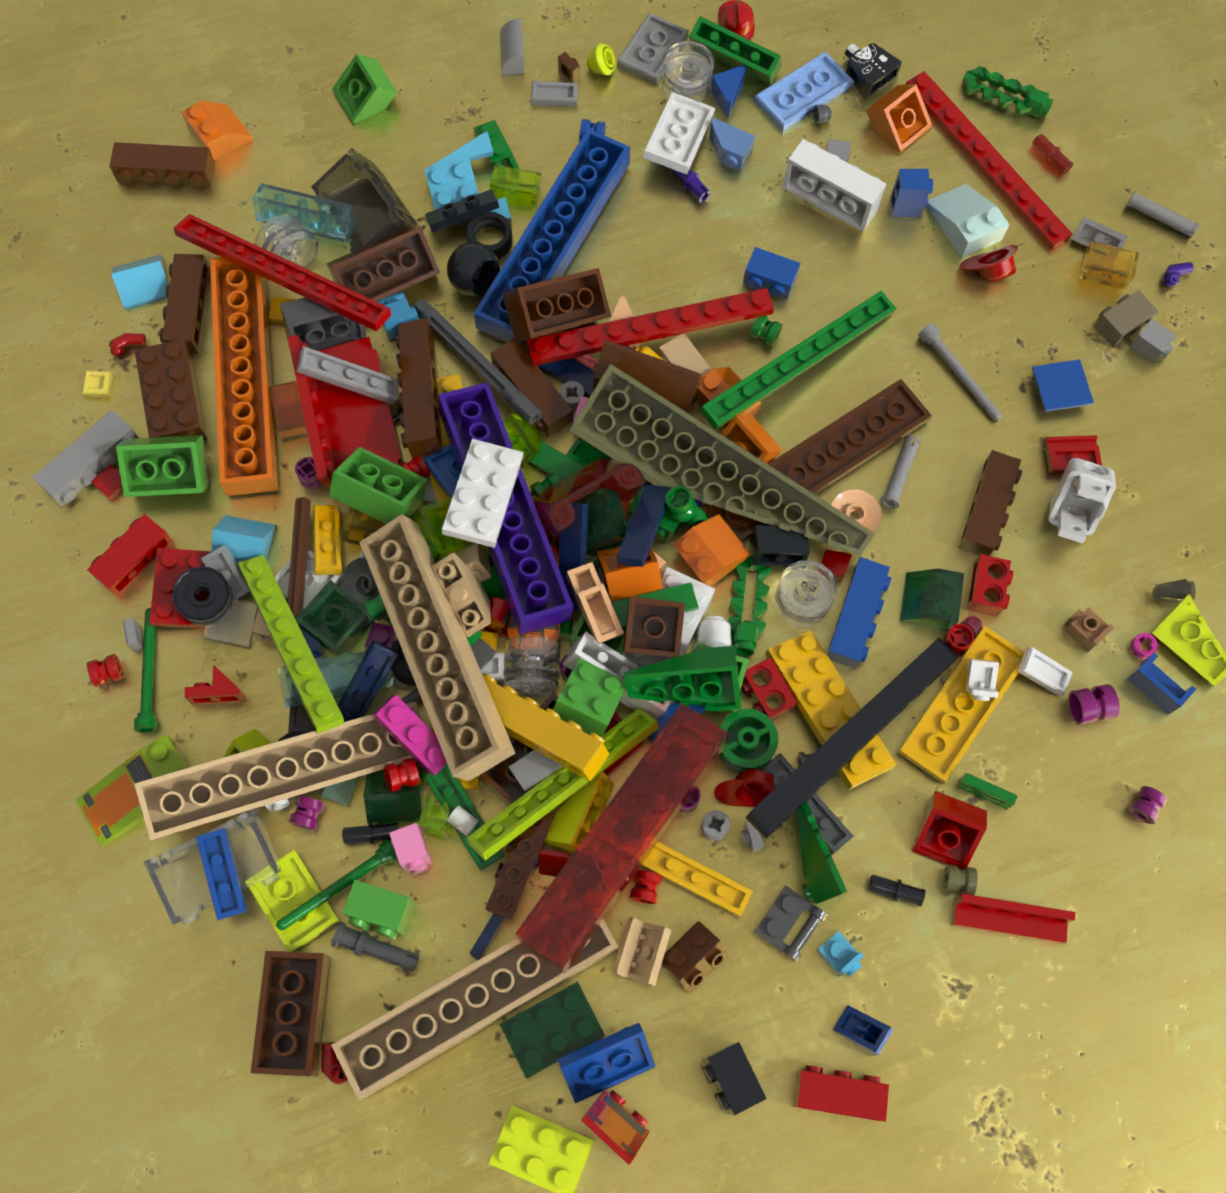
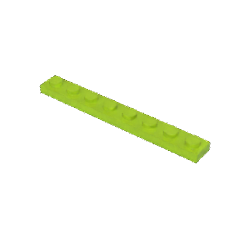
[238,554,344,734]
[467,708,659,861]

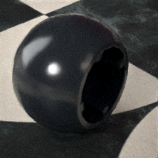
[447,242,500,297]

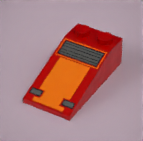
[581,1090,650,1165]

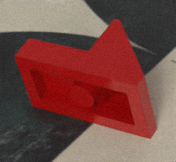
[185,665,246,704]

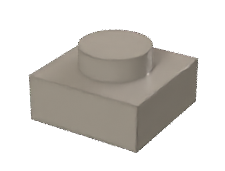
[741,822,765,853]

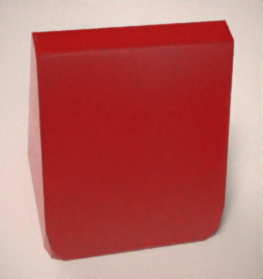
[817,550,852,582]
[539,849,569,878]

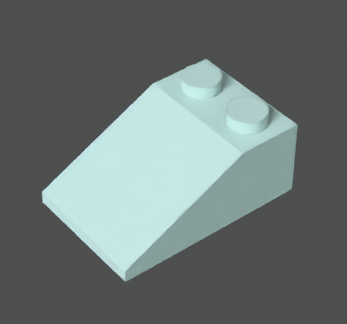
[927,184,1009,259]

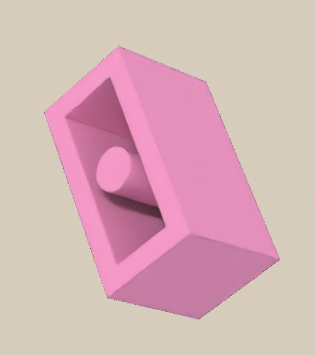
[389,823,433,875]

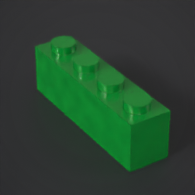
[689,16,781,86]

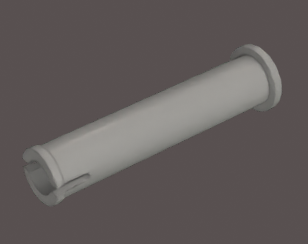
[1126,190,1199,238]
[880,435,921,509]

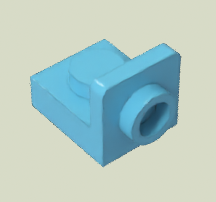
[817,931,864,977]

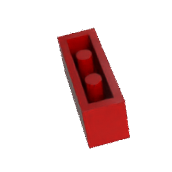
[87,513,174,598]
[793,1065,889,1122]

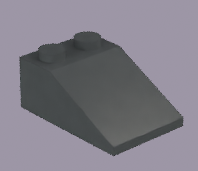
[280,298,366,351]

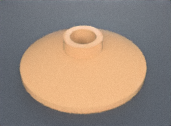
[832,489,882,532]

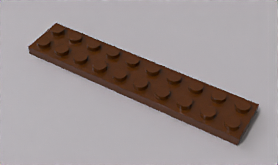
[700,379,932,542]

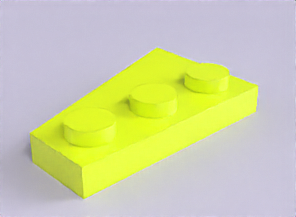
[1151,594,1226,687]

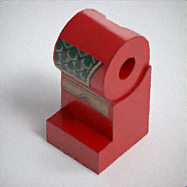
[484,597,512,640]

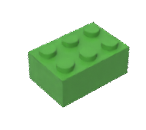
[116,435,210,497]
[329,447,428,524]

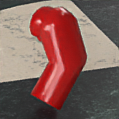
[109,333,146,356]

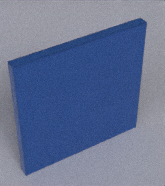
[1032,359,1094,412]

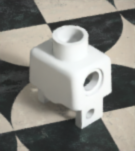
[1049,458,1116,544]

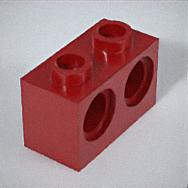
[966,554,1013,617]
[741,657,797,721]

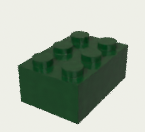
[500,981,605,1079]

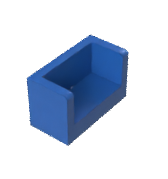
[1127,653,1196,715]

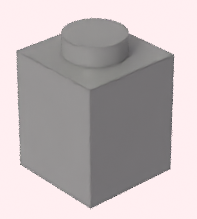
[1130,319,1176,364]

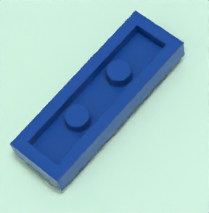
[196,828,248,921]

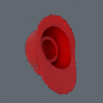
[718,0,755,40]
[960,245,1018,281]
[714,768,775,807]

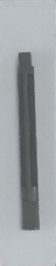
[414,298,542,425]

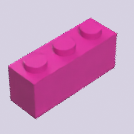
[371,695,447,775]

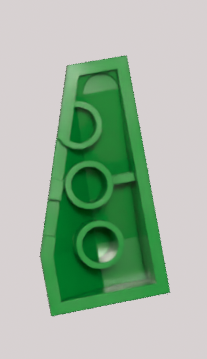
[624,645,741,712]
[797,801,847,904]

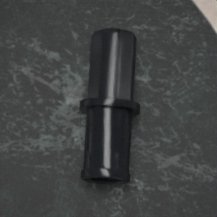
[342,822,398,845]
[868,875,926,907]

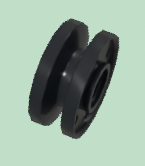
[172,566,234,626]

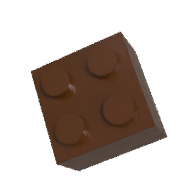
[623,596,685,658]

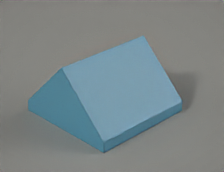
[111,254,170,310]
[212,515,277,564]

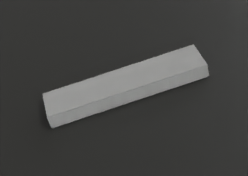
[296,346,399,405]

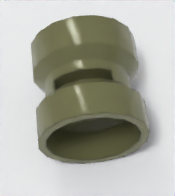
[943,864,978,895]

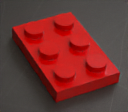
[149,548,211,629]

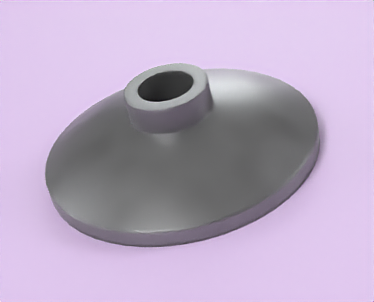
[342,558,379,610]

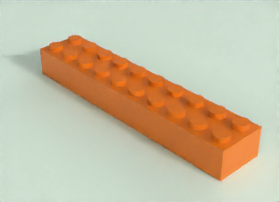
[210,257,279,496]

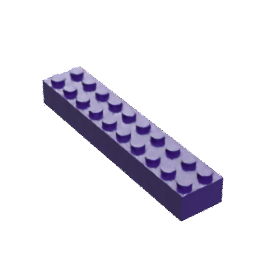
[438,382,573,635]

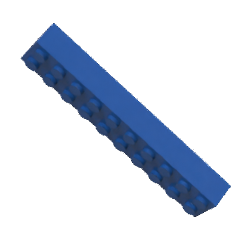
[474,128,630,344]

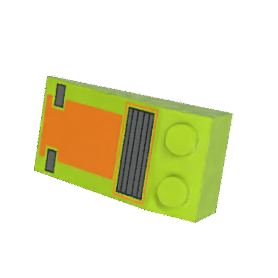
[75,734,190,847]

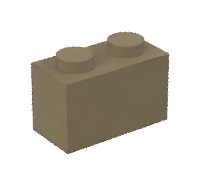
[1095,290,1159,348]

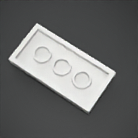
[643,92,715,174]
[442,439,524,548]

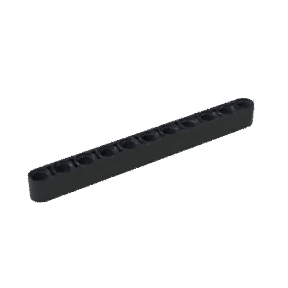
[745,638,959,839]

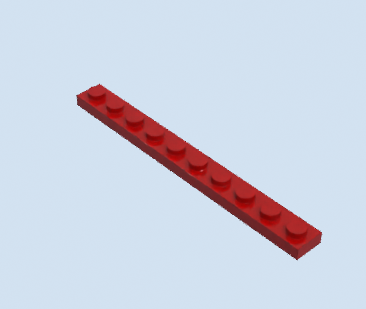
[906,71,1072,250]
[173,214,391,332]
[527,288,774,366]

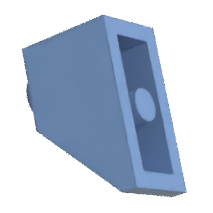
[709,118,755,171]

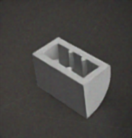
[500,18,524,75]

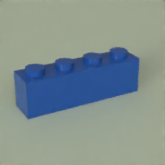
[827,557,892,669]

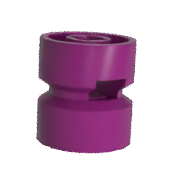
[1068,684,1120,725]

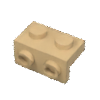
[613,917,672,986]

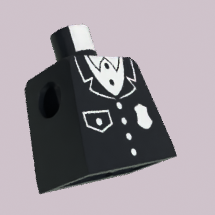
[845,43,902,100]

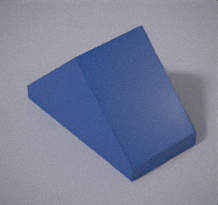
[711,65,746,117]
[833,1005,893,1056]

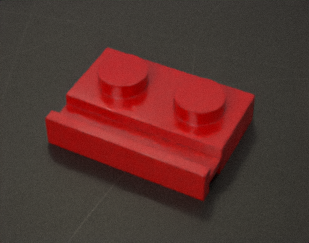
[1044,435,1102,474]

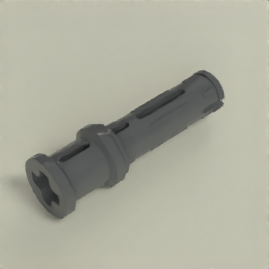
[331,922,420,972]

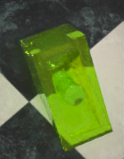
[503,413,541,469]

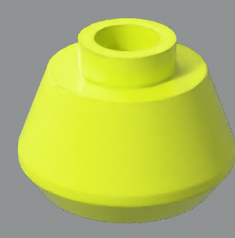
[586,43,616,76]

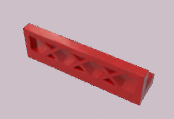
[952,893,1076,944]

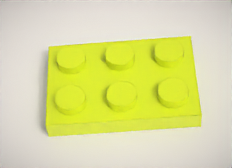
[246,850,340,952]
[489,1105,594,1193]

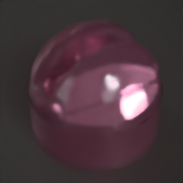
[960,616,983,639]

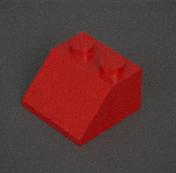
[912,791,987,870]

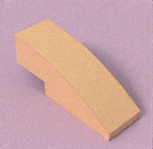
[566,562,624,644]

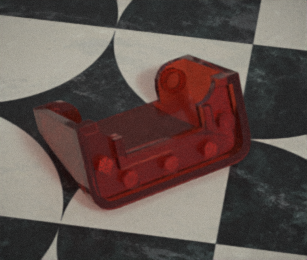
[532,458,646,547]

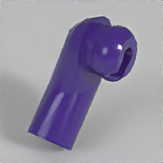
[1162,262,1194,287]

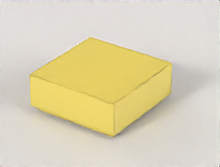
[82,371,113,398]

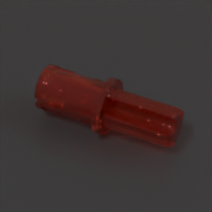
[1032,134,1074,175]

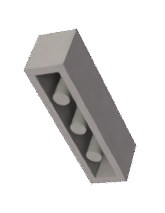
[32,410,138,507]

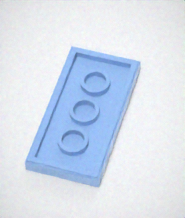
[754,51,855,131]

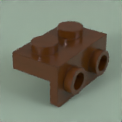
[661,921,728,993]

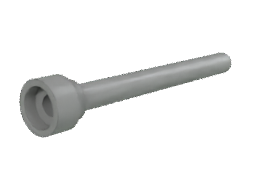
[918,323,1001,421]

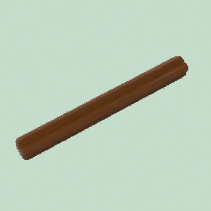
[287,497,311,622]

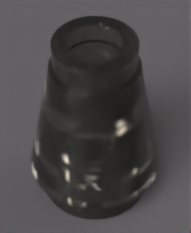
[1153,579,1195,603]

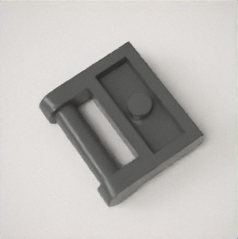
[753,885,827,962]

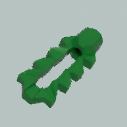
[962,66,1054,119]
[727,556,771,656]

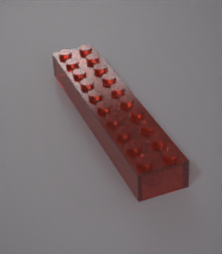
[515,703,729,974]

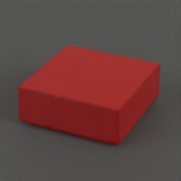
[91,464,123,501]

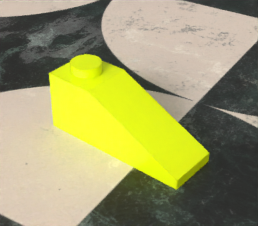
[545,771,614,857]

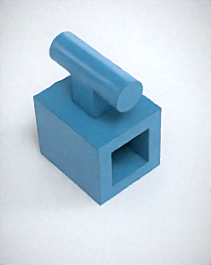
[377,291,419,340]

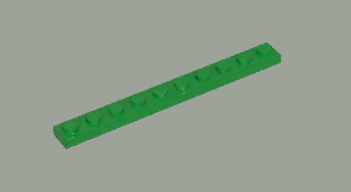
[700,290,897,430]

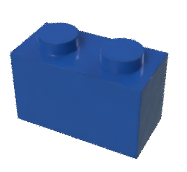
[890,169,933,217]
[743,247,801,299]

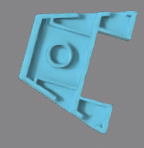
[424,132,512,221]

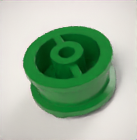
[716,709,778,773]

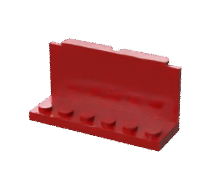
[287,335,404,492]

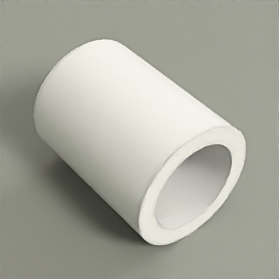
[447,805,479,836]

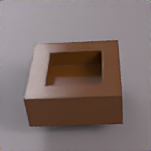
[558,52,581,83]

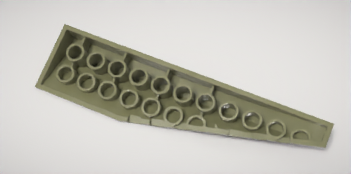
[569,364,875,555]

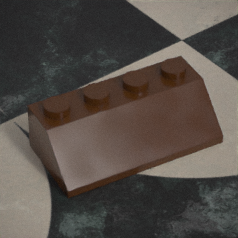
[593,340,701,414]

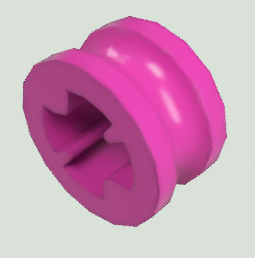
[1130,633,1158,658]

